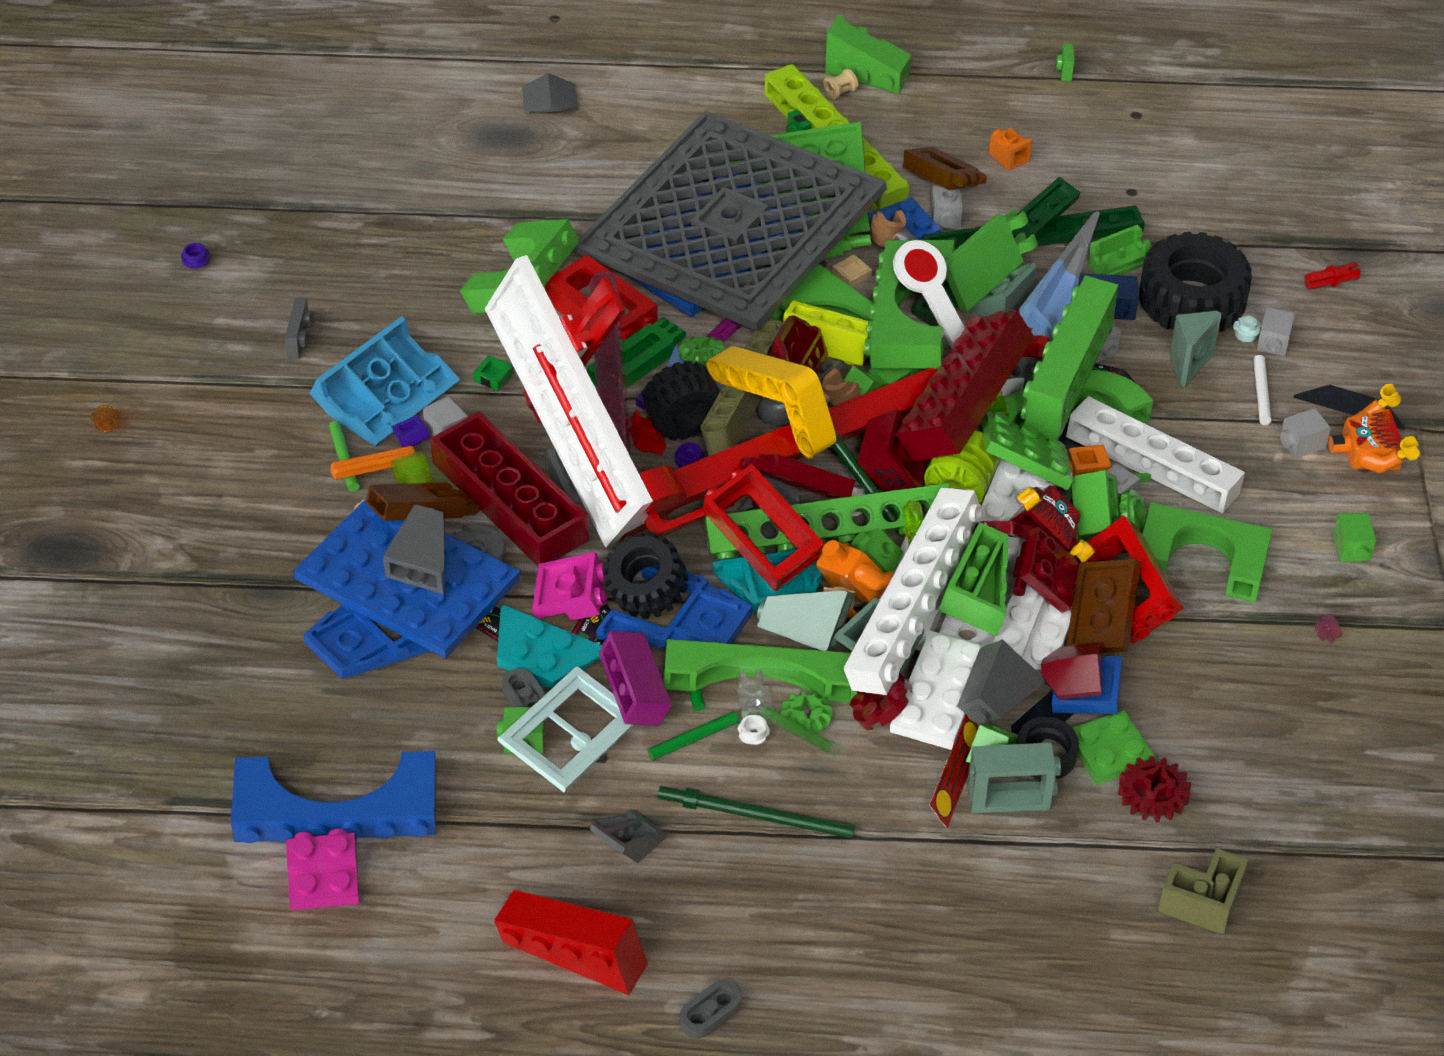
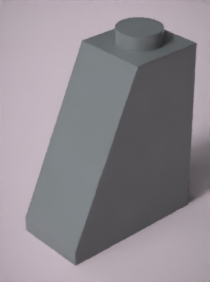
[383,504,446,594]
[957,639,1045,726]

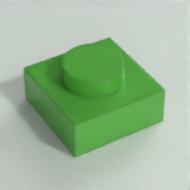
[1056,44,1074,81]

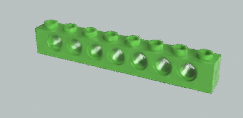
[704,483,950,561]

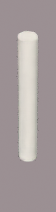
[1253,355,1271,425]

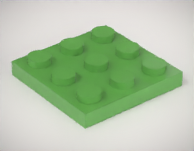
[981,411,1073,490]

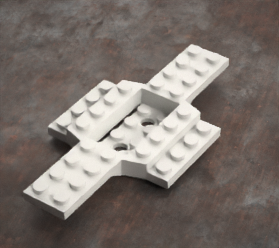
[879,459,1076,750]

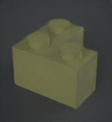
[1158,848,1249,935]

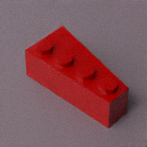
[494,890,648,995]

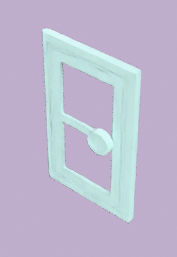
[497,667,633,792]

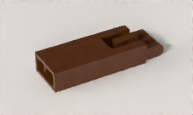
[903,147,986,190]
[365,482,480,521]

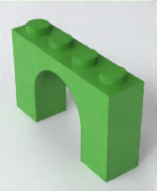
[460,219,580,314]
[1139,502,1273,603]

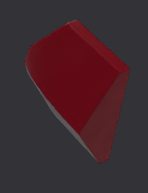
[1041,642,1104,700]

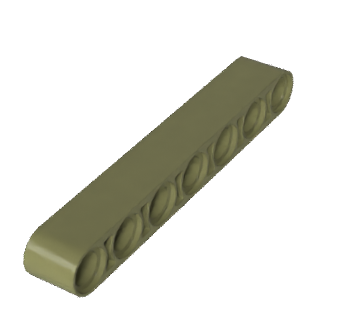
[701,320,782,456]

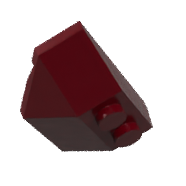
[770,315,828,374]

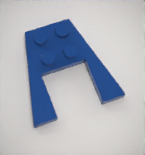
[596,567,753,648]
[304,604,464,679]

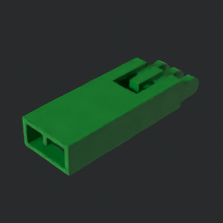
[587,317,686,398]

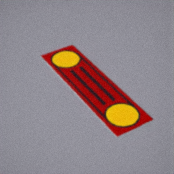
[929,714,979,829]

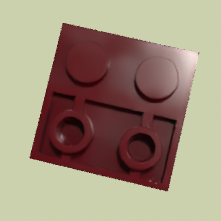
[1012,526,1079,613]

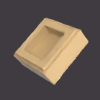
[832,254,872,287]

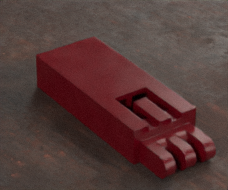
[740,454,855,499]

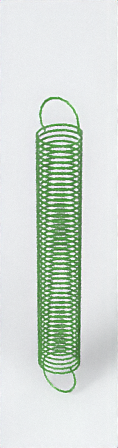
[754,703,840,756]

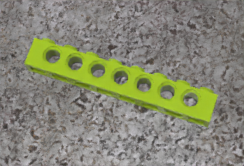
[764,64,910,211]

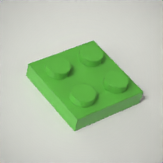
[1073,710,1156,785]

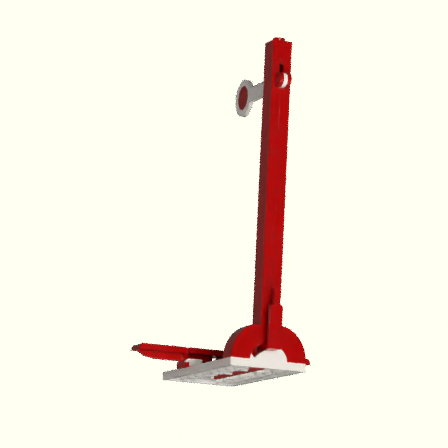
[485,240,1033,548]

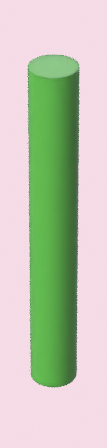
[329,421,360,492]

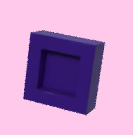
[391,415,430,447]

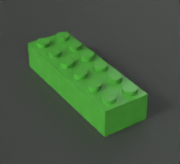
[1021,275,1119,440]

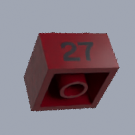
[857,409,929,492]

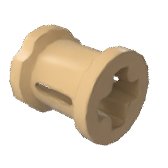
[823,68,858,100]

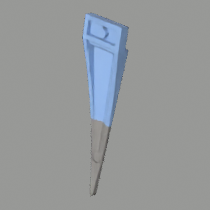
[1019,212,1100,342]

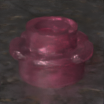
[1314,613,1342,644]

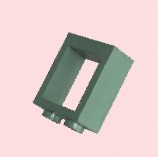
[967,743,1061,813]

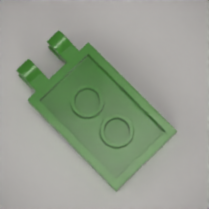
[945,209,1038,311]

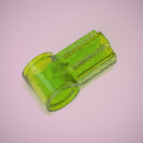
[391,451,435,484]

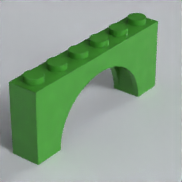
[865,240,955,368]
[770,264,929,385]

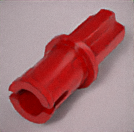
[1304,262,1361,290]

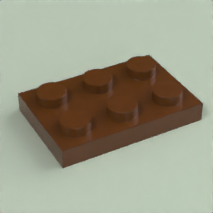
[1066,559,1141,653]

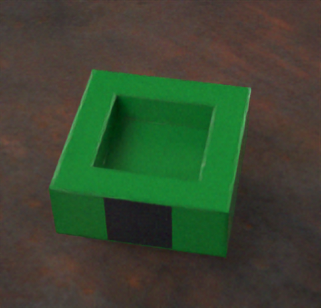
[786,109,811,133]
[473,355,514,391]

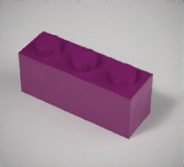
[599,631,672,726]

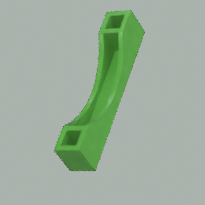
[664,639,857,703]

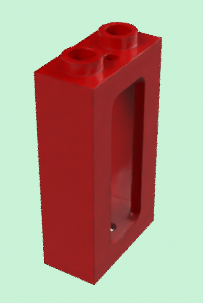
[545,254,658,350]
[703,464,825,592]
[1078,515,1184,644]

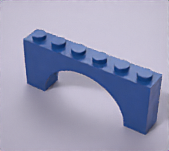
[231,751,437,843]

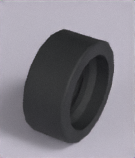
[1016,717,1079,780]

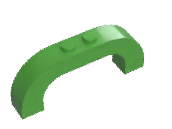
[990,370,1153,475]

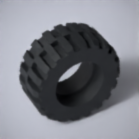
[1139,232,1252,332]

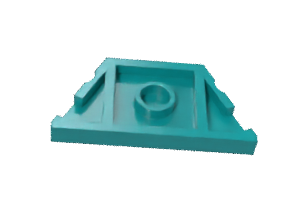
[712,550,823,612]
[497,605,602,689]

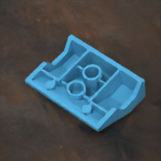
[309,316,460,447]

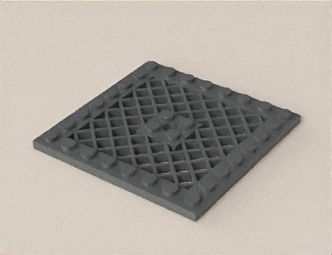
[574,111,887,331]

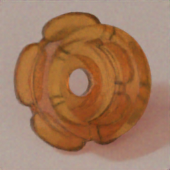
[90,405,120,432]

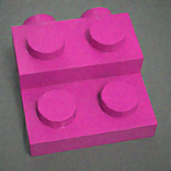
[532,552,607,621]
[286,829,359,910]

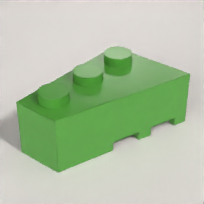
[825,14,911,94]
[938,522,1008,636]

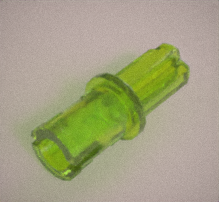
[903,500,924,546]

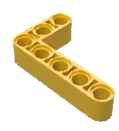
[706,346,837,458]

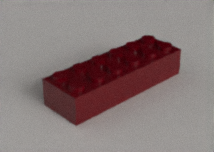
[895,310,1034,461]
[430,411,589,566]

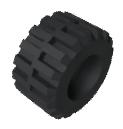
[642,361,720,441]
[603,532,688,619]

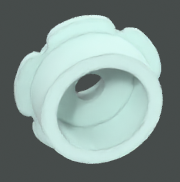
[1233,316,1261,342]

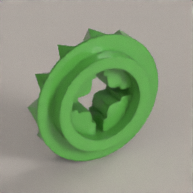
[679,335,725,366]
[1119,490,1147,534]
[781,690,832,735]

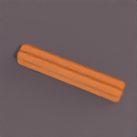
[330,446,417,480]

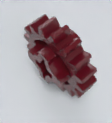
[1118,756,1191,822]

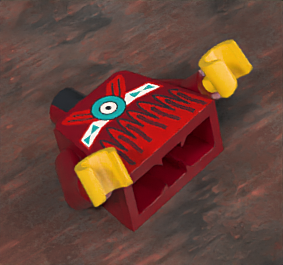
[1009,485,1095,563]

